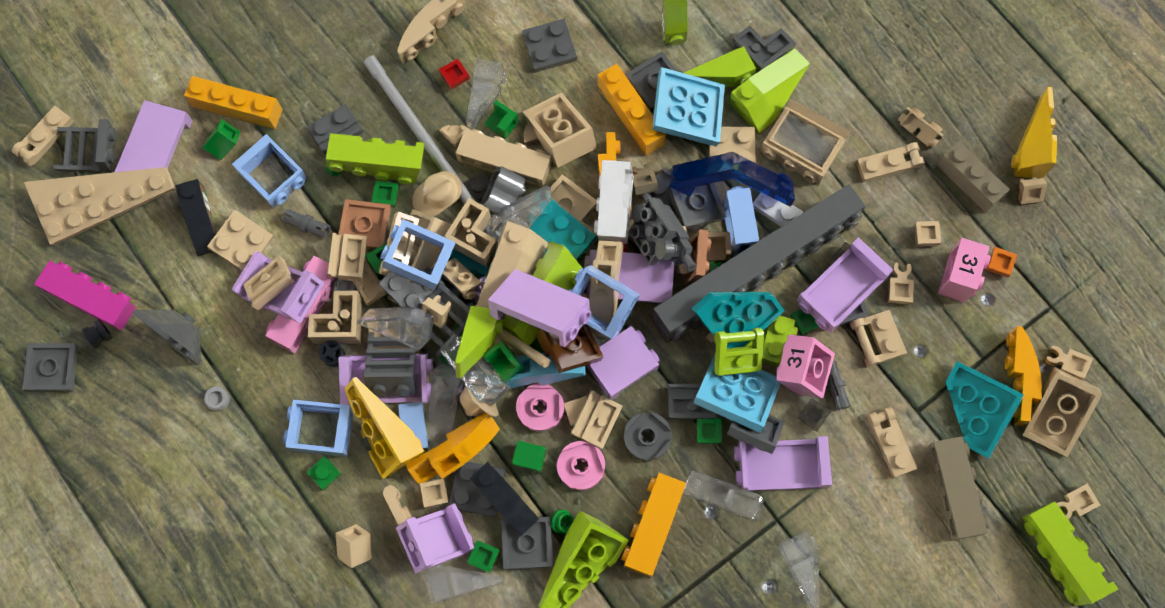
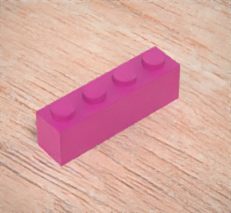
[34,260,136,331]

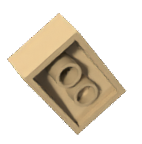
[523,92,597,168]
[1022,367,1103,457]

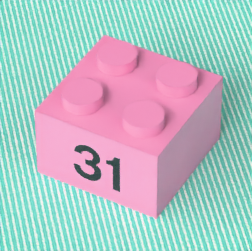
[938,238,991,303]
[776,334,835,399]

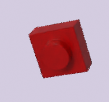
[439,58,470,90]

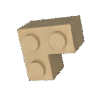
[444,198,498,267]
[308,291,362,344]

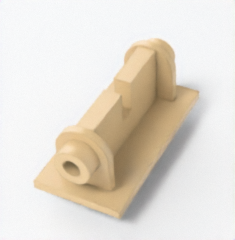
[898,107,944,148]
[442,258,482,300]

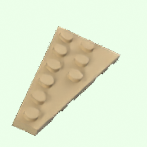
[24,167,176,245]

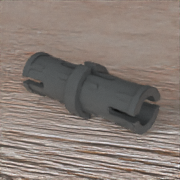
[283,209,331,239]
[827,361,851,411]

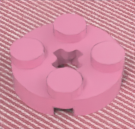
[516,383,564,432]
[557,441,605,491]

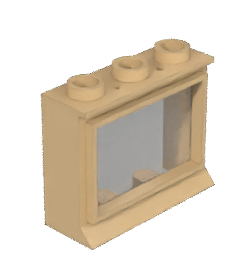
[760,99,850,185]

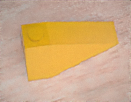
[1011,87,1057,179]
[344,378,424,479]

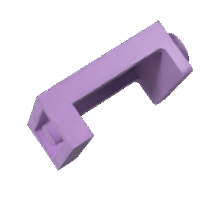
[586,326,660,400]
[396,504,474,574]

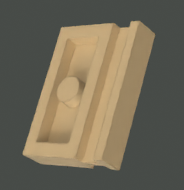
[328,233,367,282]
[243,256,294,310]
[570,390,623,449]

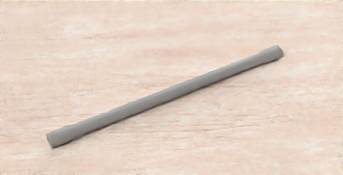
[364,55,501,242]

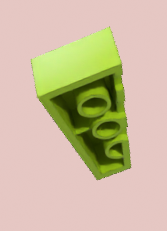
[324,133,425,185]
[503,241,582,345]
[1022,501,1118,606]

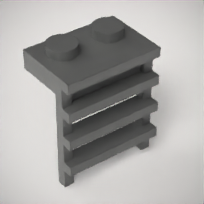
[54,119,116,173]
[406,283,476,357]
[364,331,417,397]

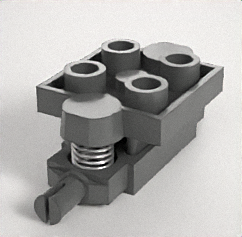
[629,193,697,272]

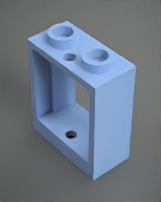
[232,134,307,209]
[723,186,759,258]
[380,219,456,290]
[569,265,640,339]
[283,400,354,457]

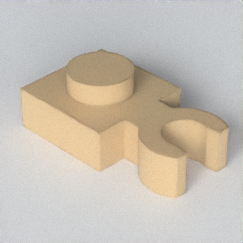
[887,263,914,305]
[1045,346,1093,381]
[1057,483,1100,519]

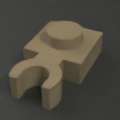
[632,164,659,195]

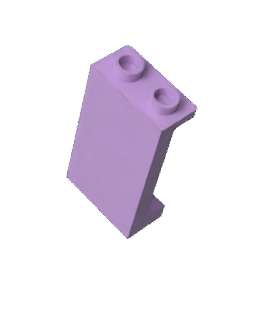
[115,100,193,172]
[796,237,893,333]
[583,250,674,303]
[232,251,325,324]
[488,269,591,347]
[339,353,433,405]
[734,436,832,492]

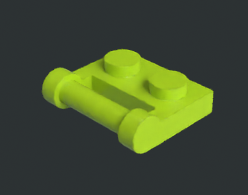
[714,328,764,376]

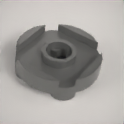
[623,413,672,462]

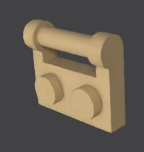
[850,310,907,367]

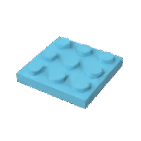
[652,67,725,147]
[693,355,781,433]

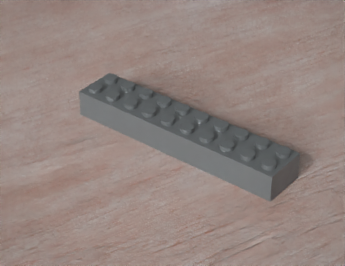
[652,184,866,343]

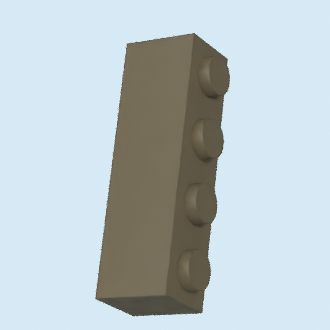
[929,436,989,541]

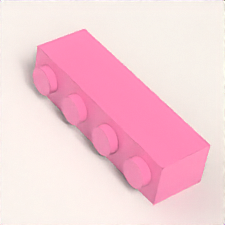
[265,256,337,354]

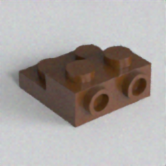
[536,324,604,373]

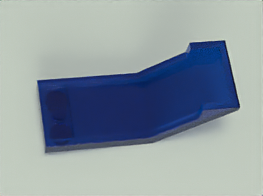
[669,152,795,207]

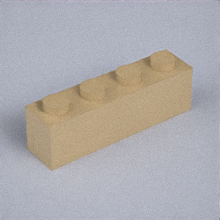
[456,129,552,188]

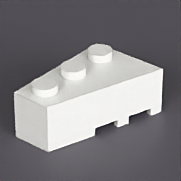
[594,160,634,244]

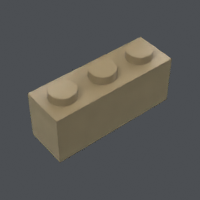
[937,141,1010,213]

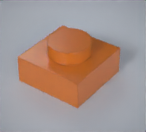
[986,247,1017,278]

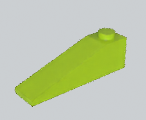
[729,48,810,134]
[539,511,629,608]

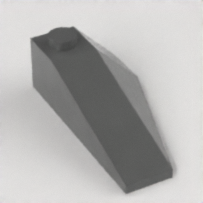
[132,310,202,365]

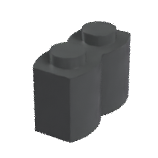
[480,166,525,221]

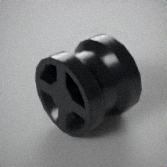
[82,319,112,349]
[319,341,345,367]

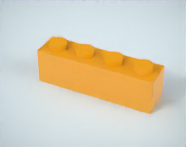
[598,64,666,156]
[184,76,283,129]
[621,473,686,578]

